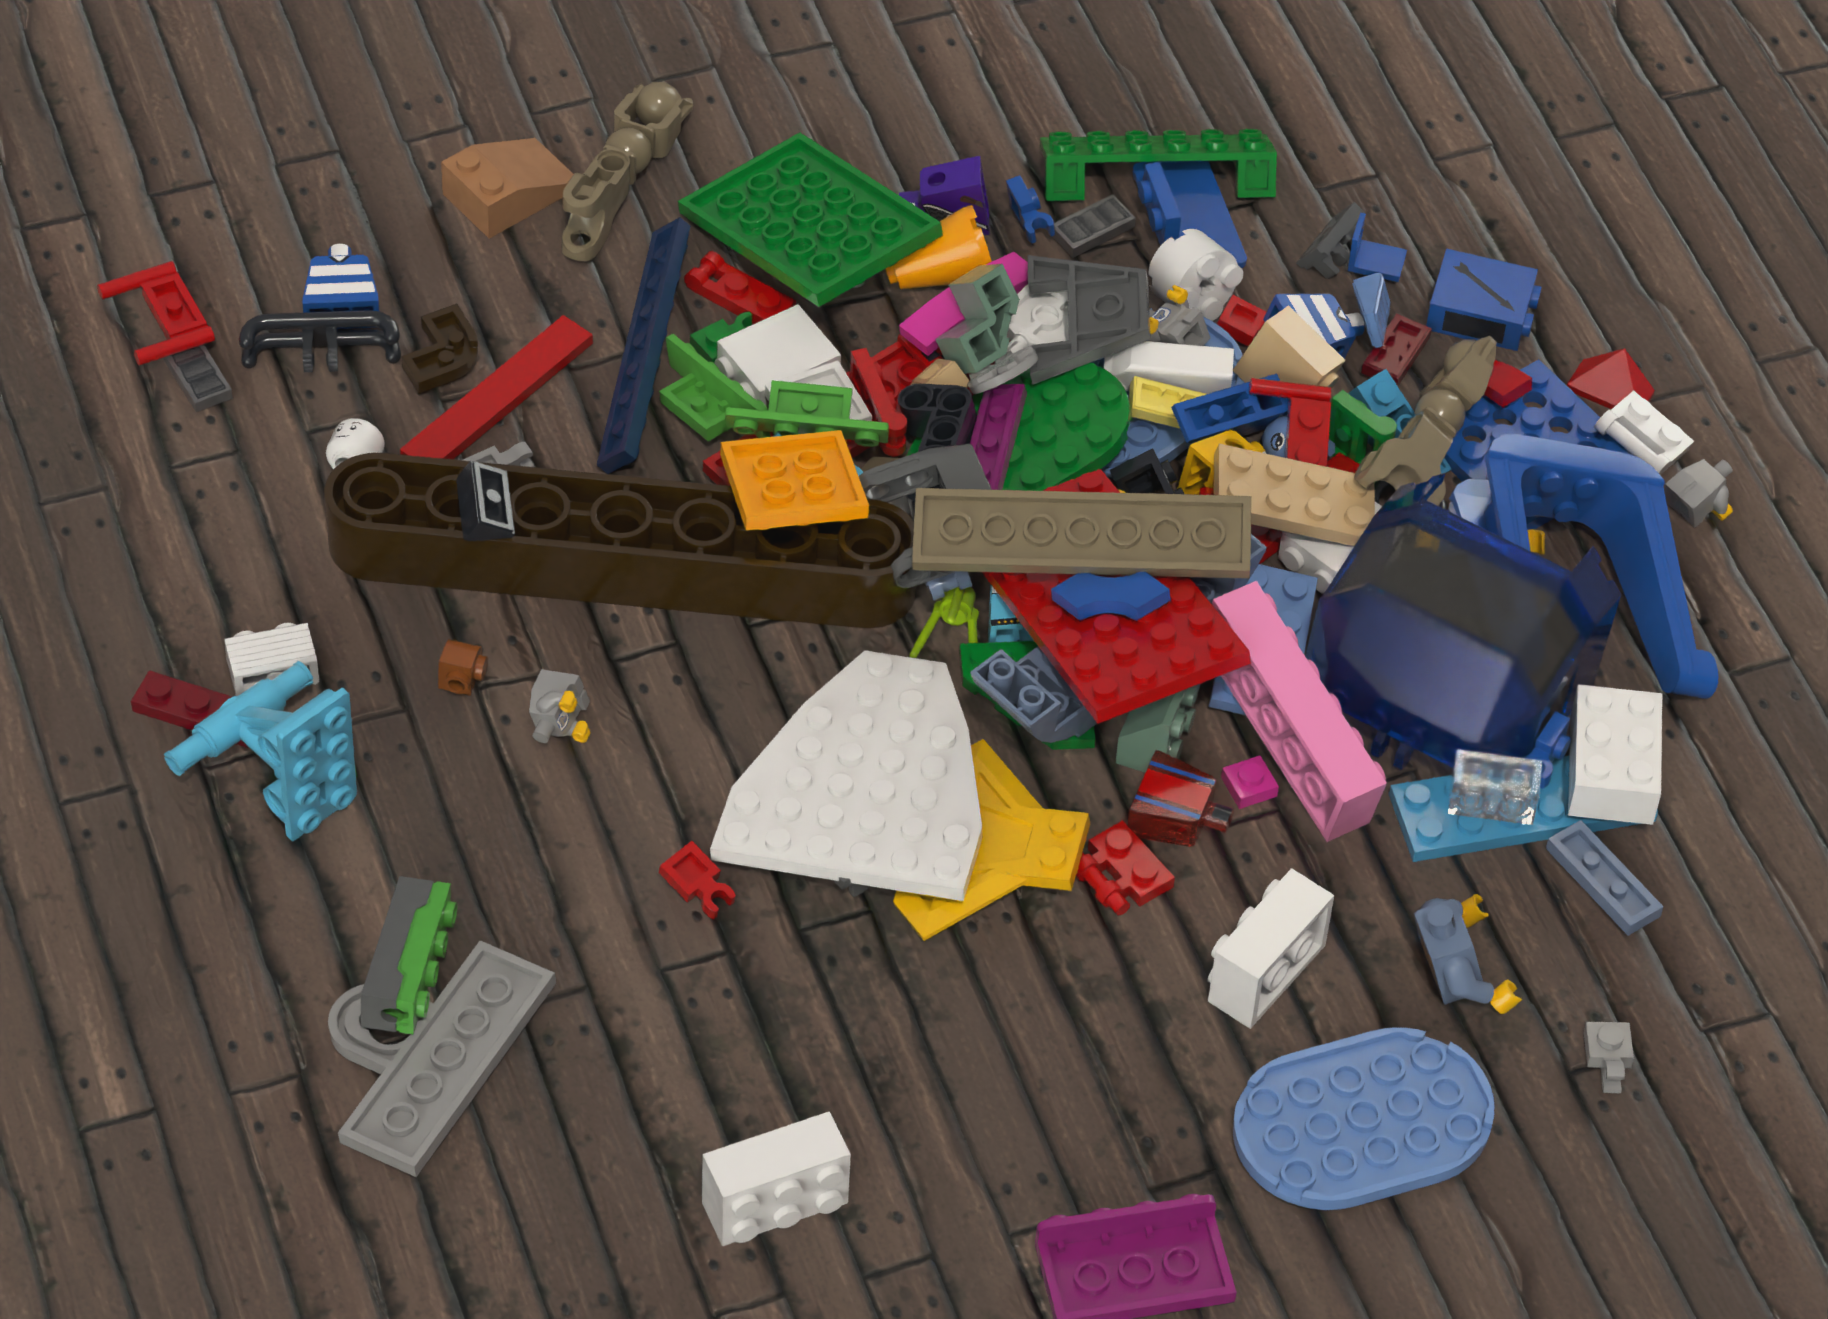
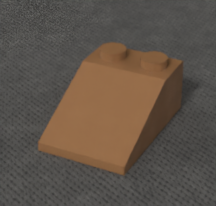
[441,138,574,239]

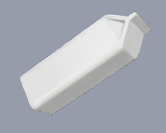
[1104,341,1234,394]

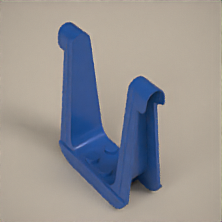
[1449,434,1719,699]

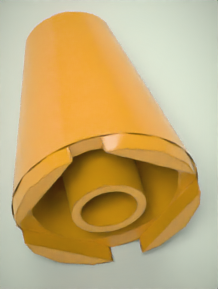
[885,205,992,289]

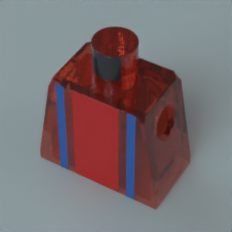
[1128,750,1234,847]

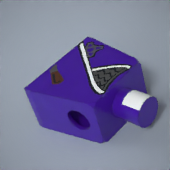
[899,156,990,235]

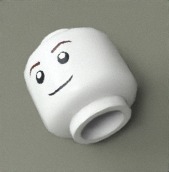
[326,418,385,469]

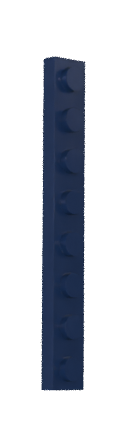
[597,217,691,474]

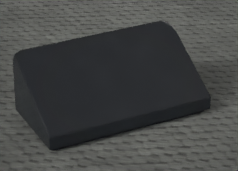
[456,460,515,541]

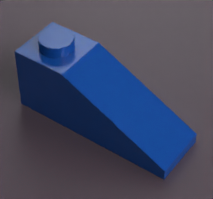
[1171,373,1289,444]

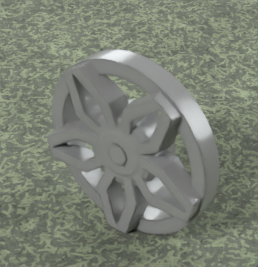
[967,345,1039,394]

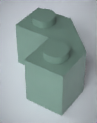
[935,264,1020,374]

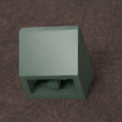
[1115,684,1200,774]

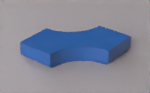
[1051,572,1171,621]

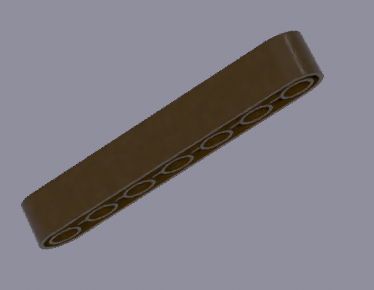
[324,453,917,629]

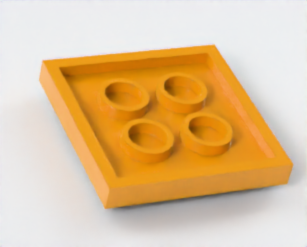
[720,430,869,530]

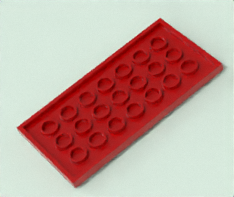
[982,469,1251,724]

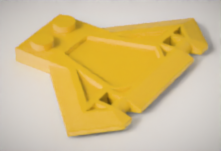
[893,739,1090,941]

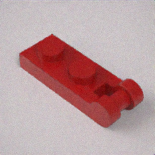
[684,251,796,324]
[850,348,907,457]

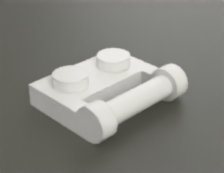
[1594,390,1694,475]

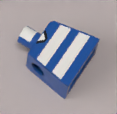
[302,244,379,329]
[1263,294,1365,359]

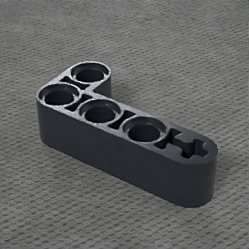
[898,383,977,521]

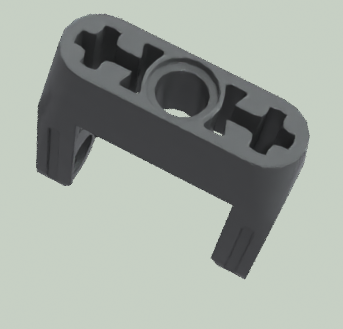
[859,444,991,588]

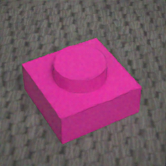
[1221,755,1279,809]

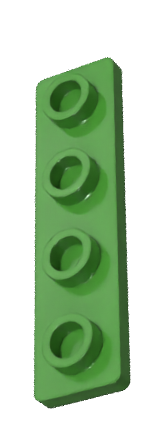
[659,334,770,441]
[725,380,889,447]

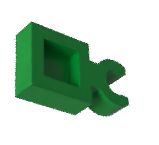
[690,312,752,363]

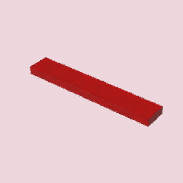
[400,315,593,460]

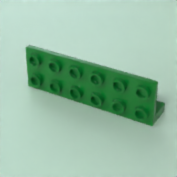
[1040,129,1277,201]

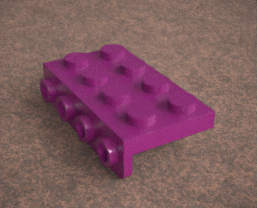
[1035,1194,1237,1319]

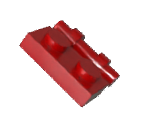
[1076,820,1175,916]

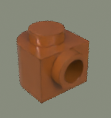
[438,639,488,696]

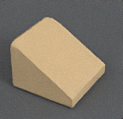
[911,359,969,388]

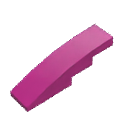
[899,252,1028,356]

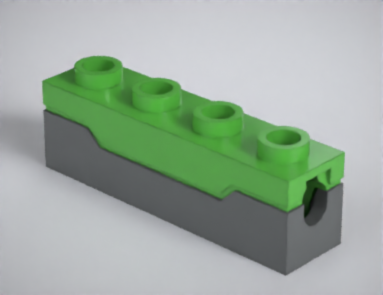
[361,876,457,1035]

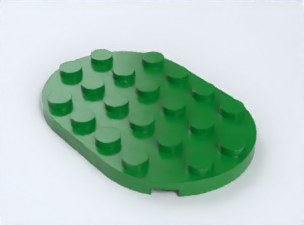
[907,363,1132,491]

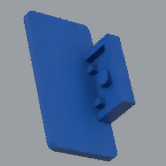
[1133,161,1247,268]

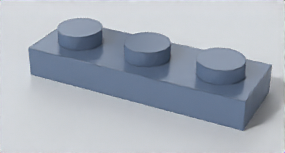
[1546,820,1663,936]

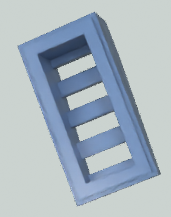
[1352,273,1391,348]

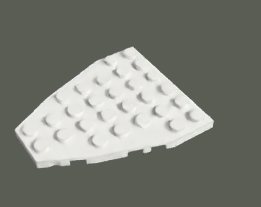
[710,651,982,901]

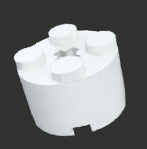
[1148,229,1243,321]

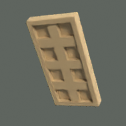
[1214,443,1375,550]

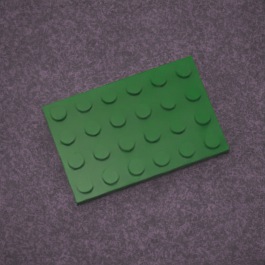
[678,132,943,307]

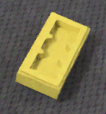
[1129,376,1206,429]

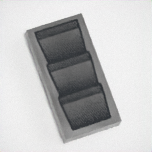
[1052,194,1136,258]
[163,345,233,412]

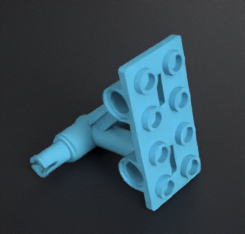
[164,661,357,841]

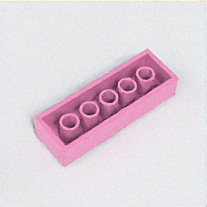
[1212,581,1387,842]

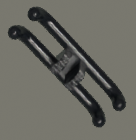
[239,310,401,373]

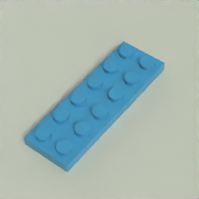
[1389,756,1658,862]

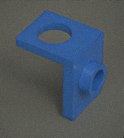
[1348,213,1407,282]

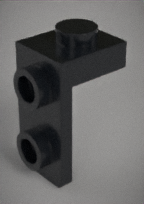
[1109,448,1184,494]

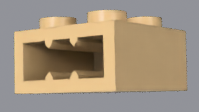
[1233,305,1345,415]

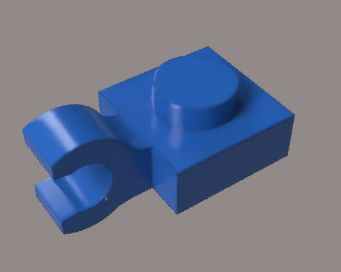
[1006,175,1055,244]
[1518,711,1571,789]

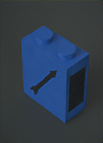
[1426,249,1542,351]

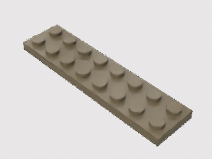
[912,488,1252,579]

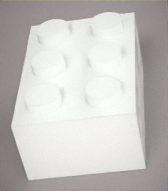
[1568,685,1662,825]
[1208,868,1334,1029]
[702,1111,851,1246]

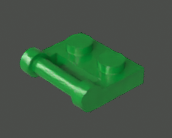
[1329,390,1397,483]

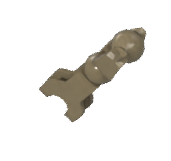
[562,82,693,262]
[1354,336,1497,530]

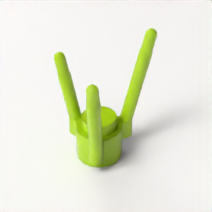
[909,587,979,658]

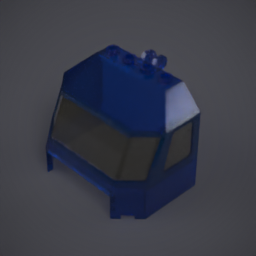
[1305,473,1621,776]

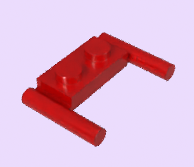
[97,261,215,366]
[1249,378,1331,467]

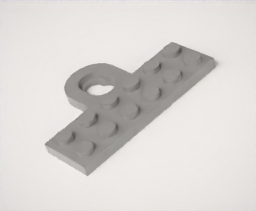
[328,941,556,1177]

